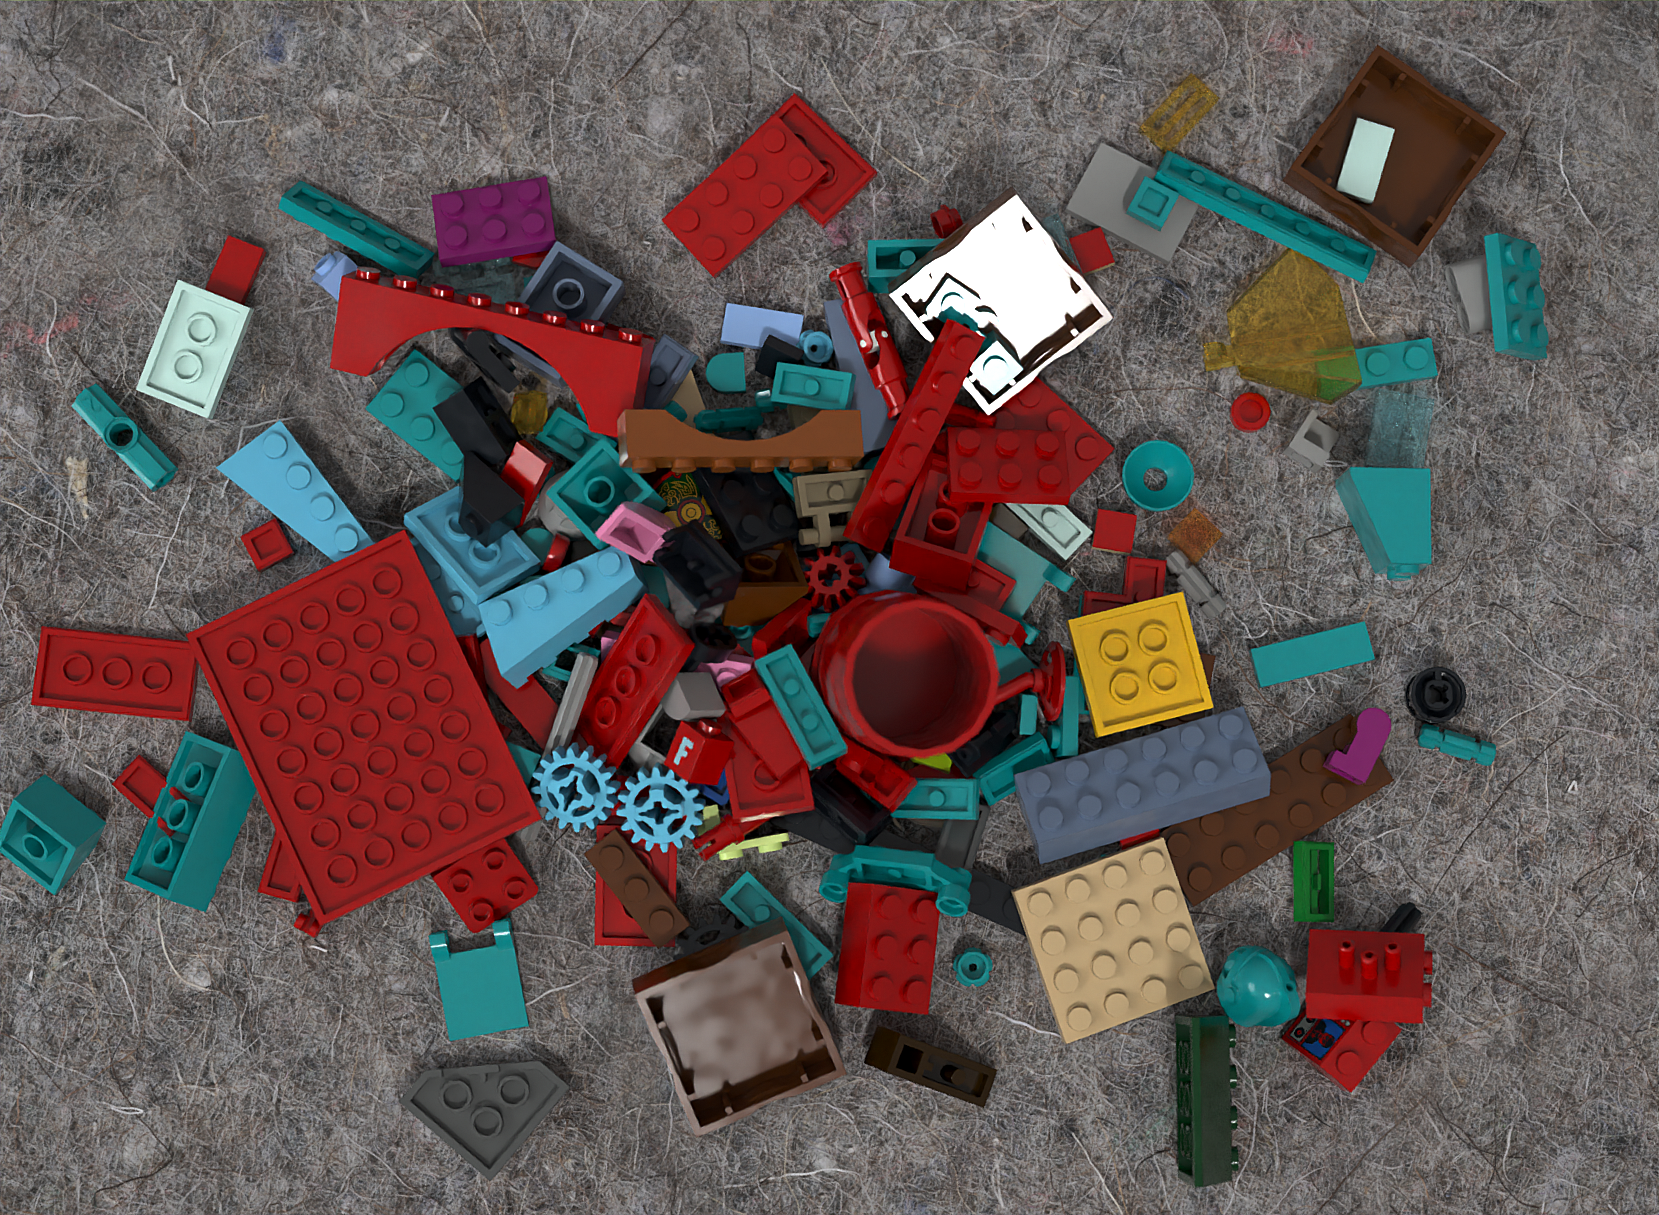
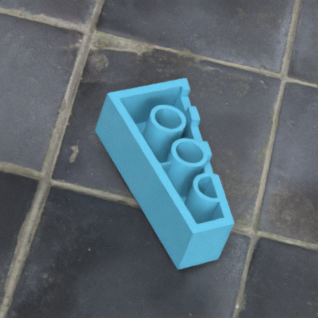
[216,420,375,562]
[477,546,650,689]

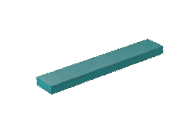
[1153,150,1377,283]

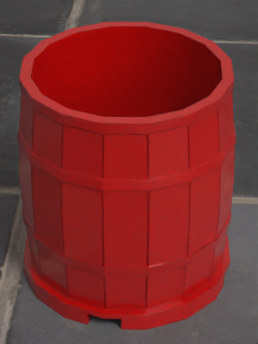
[809,589,999,759]

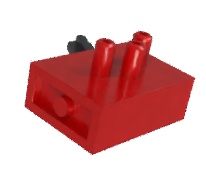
[1306,902,1433,1024]

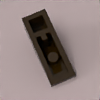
[863,1025,998,1108]

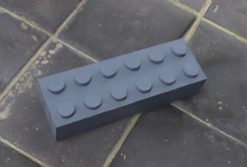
[1014,706,1271,864]

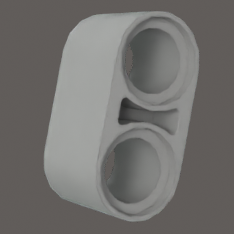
[1445,254,1493,335]

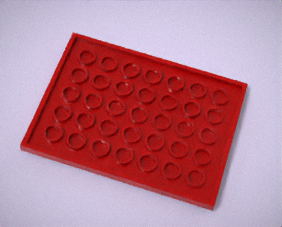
[186,529,543,926]

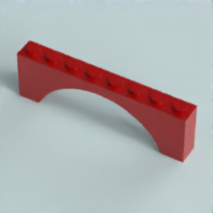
[330,267,655,438]

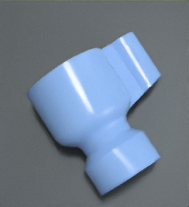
[857,551,917,595]

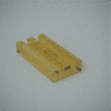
[1138,73,1220,155]

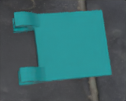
[977,521,1076,645]
[428,918,529,1041]

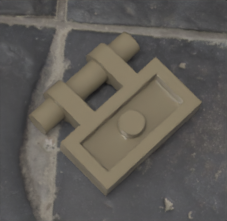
[792,469,872,547]

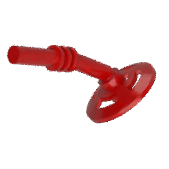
[991,641,1066,721]

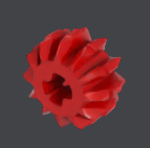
[803,545,867,613]

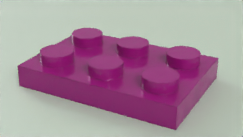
[431,176,557,268]

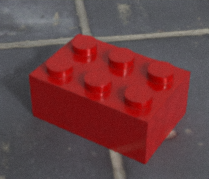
[834,882,940,1015]

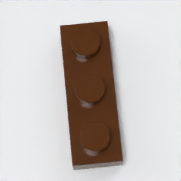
[584,828,691,949]

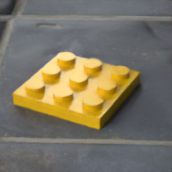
[1066,591,1214,738]

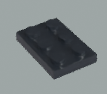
[690,430,803,558]

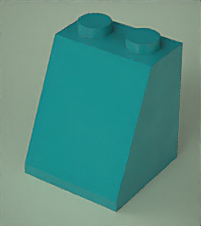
[1335,467,1432,581]

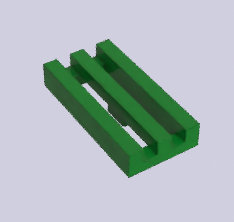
[1294,841,1334,923]

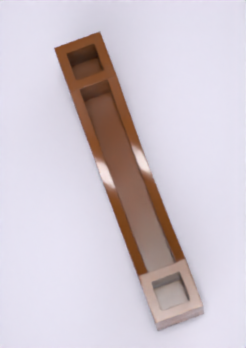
[617,409,864,473]

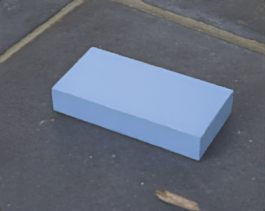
[720,303,804,350]

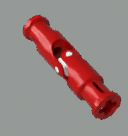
[829,262,911,421]

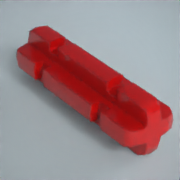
[944,403,997,429]

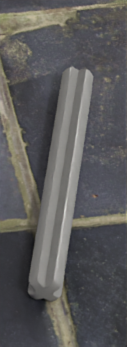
[516,652,598,841]

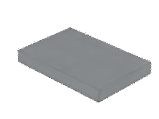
[1065,142,1199,265]

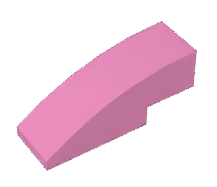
[595,501,677,563]

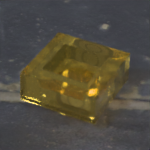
[511,390,548,435]

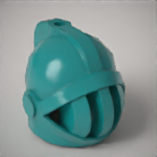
[1217,945,1300,1027]

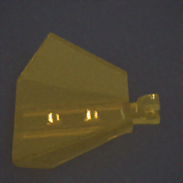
[1203,248,1362,405]

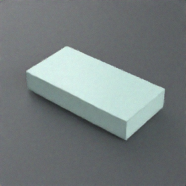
[1335,118,1395,205]

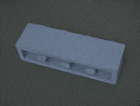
[823,298,898,460]

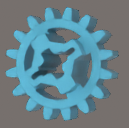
[531,743,621,832]
[616,763,706,853]

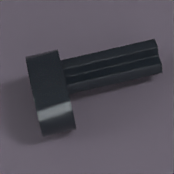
[678,622,737,673]

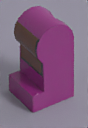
[1322,707,1392,785]

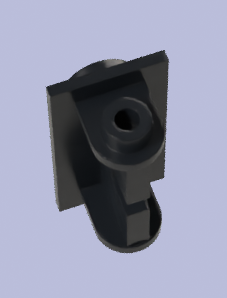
[946,709,1018,779]

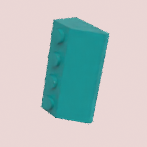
[124,731,257,912]

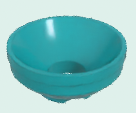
[1122,440,1194,512]

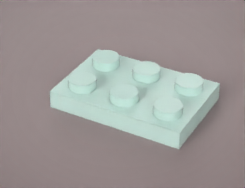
[136,280,254,419]

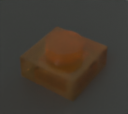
[1166,508,1224,565]

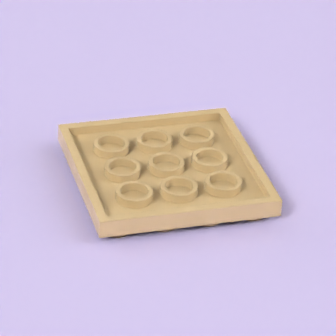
[1011,836,1215,1044]

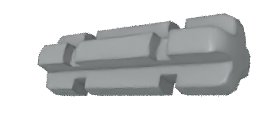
[1165,549,1226,619]

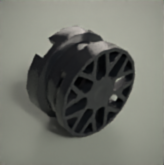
[1404,666,1467,725]

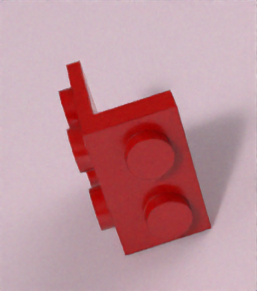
[431,838,538,933]

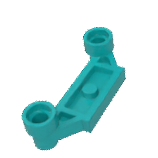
[819,845,972,917]

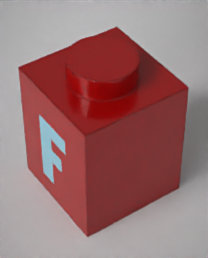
[664,718,735,785]

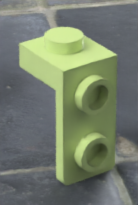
[697,803,789,860]

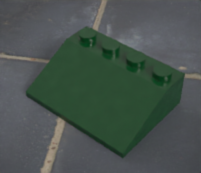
[1175,1015,1239,1187]

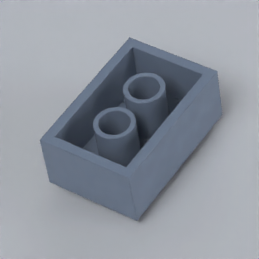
[492,241,626,390]

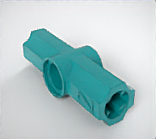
[71,383,179,492]

